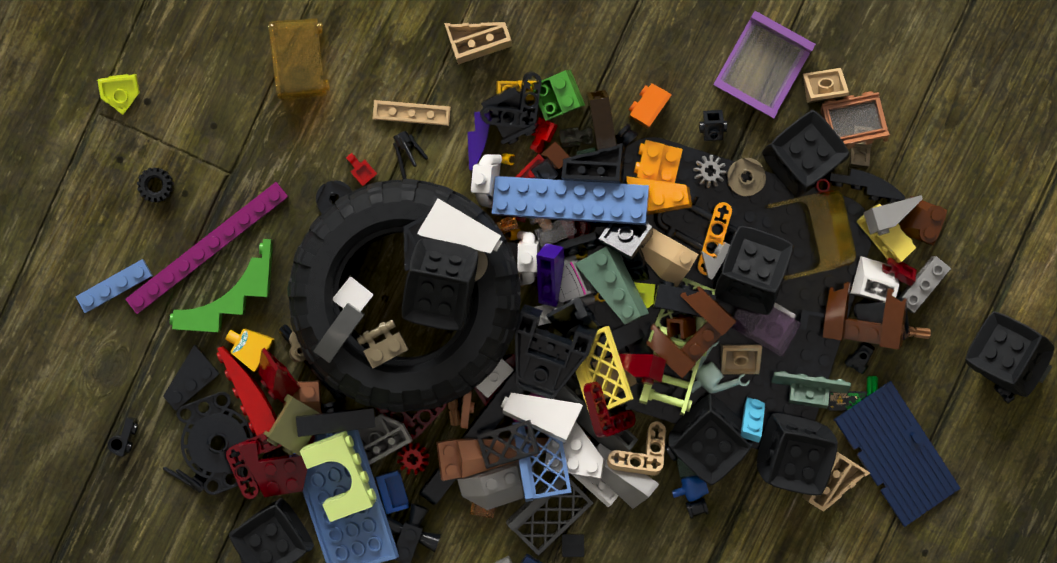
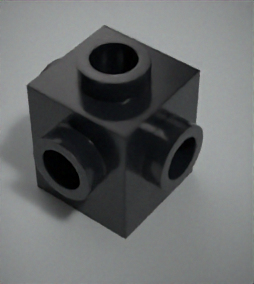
[699,110,727,141]

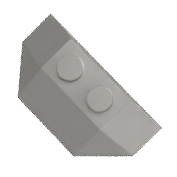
[358,414,413,465]
[457,458,534,510]

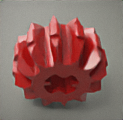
[397,442,429,475]

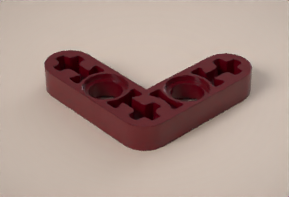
[583,382,636,438]
[377,403,447,439]
[226,431,276,499]

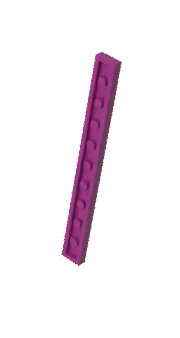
[125,182,288,314]

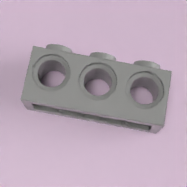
[898,256,951,313]

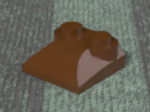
[899,196,947,246]

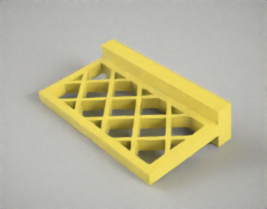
[572,326,633,414]

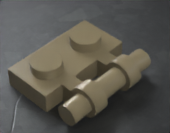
[357,320,409,368]

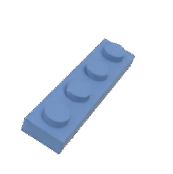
[75,259,153,313]

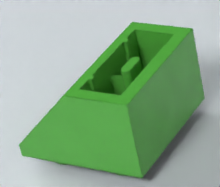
[531,70,585,121]

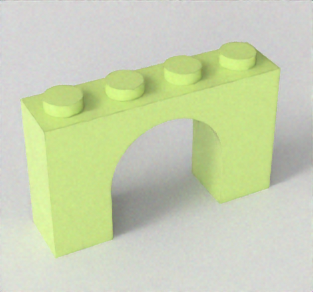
[300,431,376,522]

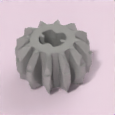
[693,155,726,188]

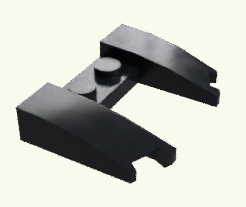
[592,321,671,411]

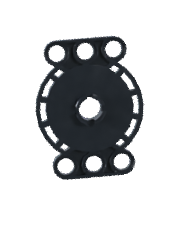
[176,392,253,495]

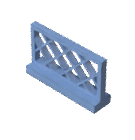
[512,422,572,502]

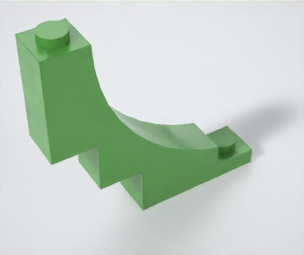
[170,239,273,332]

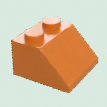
[629,83,671,129]

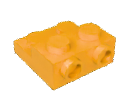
[634,140,683,183]

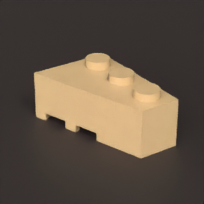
[444,22,512,65]
[802,452,870,512]

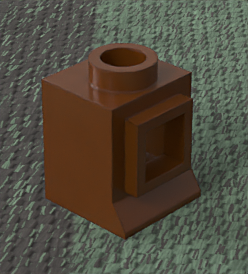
[541,141,570,171]
[666,314,696,339]

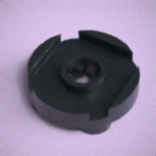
[316,180,353,214]

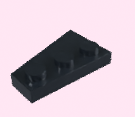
[163,344,220,411]

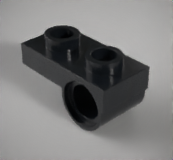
[108,417,138,457]

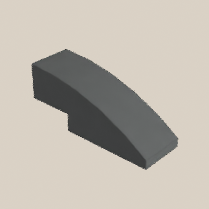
[314,303,365,363]

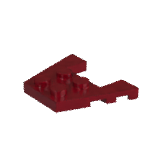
[238,435,315,497]

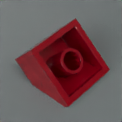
[258,348,301,403]

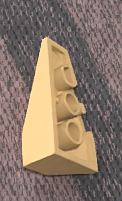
[641,229,699,287]

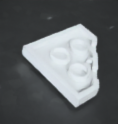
[544,422,604,479]

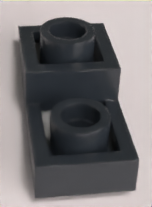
[621,248,649,282]

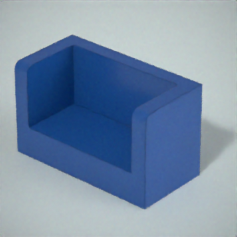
[376,469,410,514]

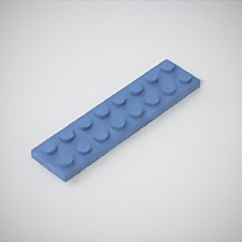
[492,176,650,225]

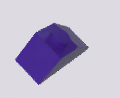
[536,243,564,307]

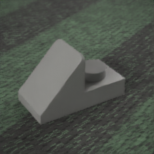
[701,242,730,279]

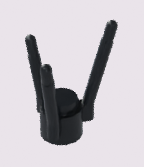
[393,131,428,179]
[163,449,209,493]

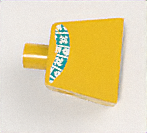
[225,328,275,372]

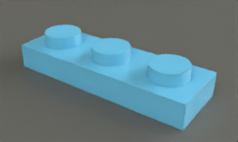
[740,397,765,443]

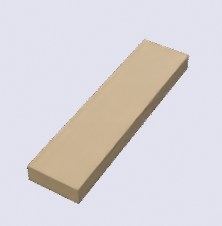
[373,100,451,126]

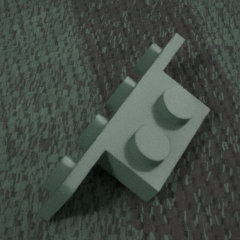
[772,371,851,409]

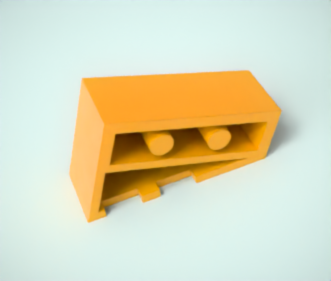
[626,176,692,215]

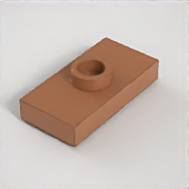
[460,390,475,429]

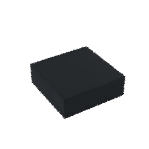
[562,534,584,557]

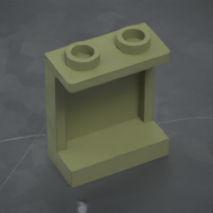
[264,394,320,456]

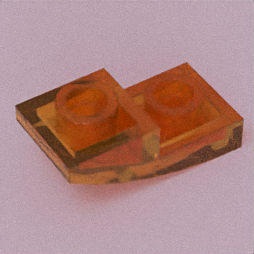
[497,217,519,234]

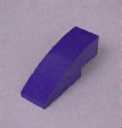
[467,111,490,171]

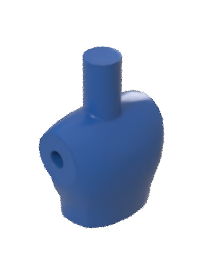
[671,475,709,502]

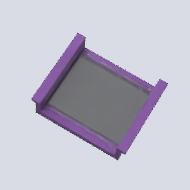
[713,11,816,119]

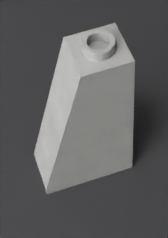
[595,444,659,509]

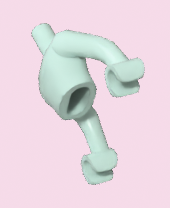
[691,341,750,393]

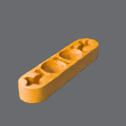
[697,202,732,275]

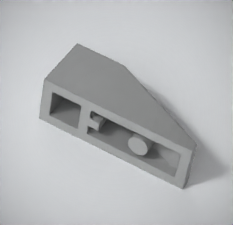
[863,195,923,236]

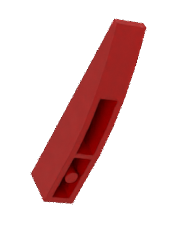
[217,346,282,453]

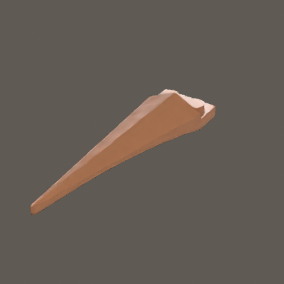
[436,436,590,481]

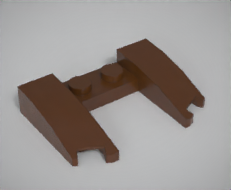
[823,282,907,349]
[646,286,736,378]

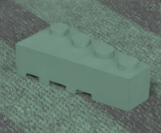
[575,246,649,324]

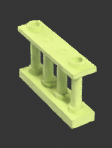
[639,326,707,416]

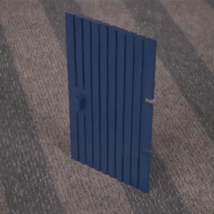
[834,381,961,527]

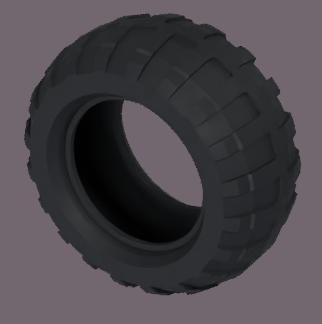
[287,179,521,412]

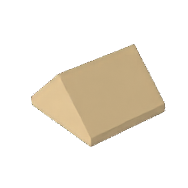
[803,68,849,103]
[720,344,762,374]

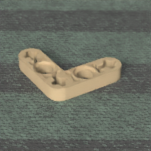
[607,422,666,476]

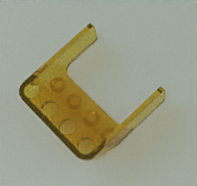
[766,190,856,280]

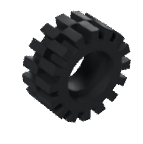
[137,168,174,203]

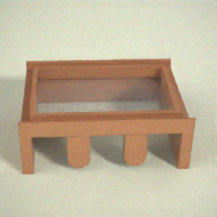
[820,91,890,149]

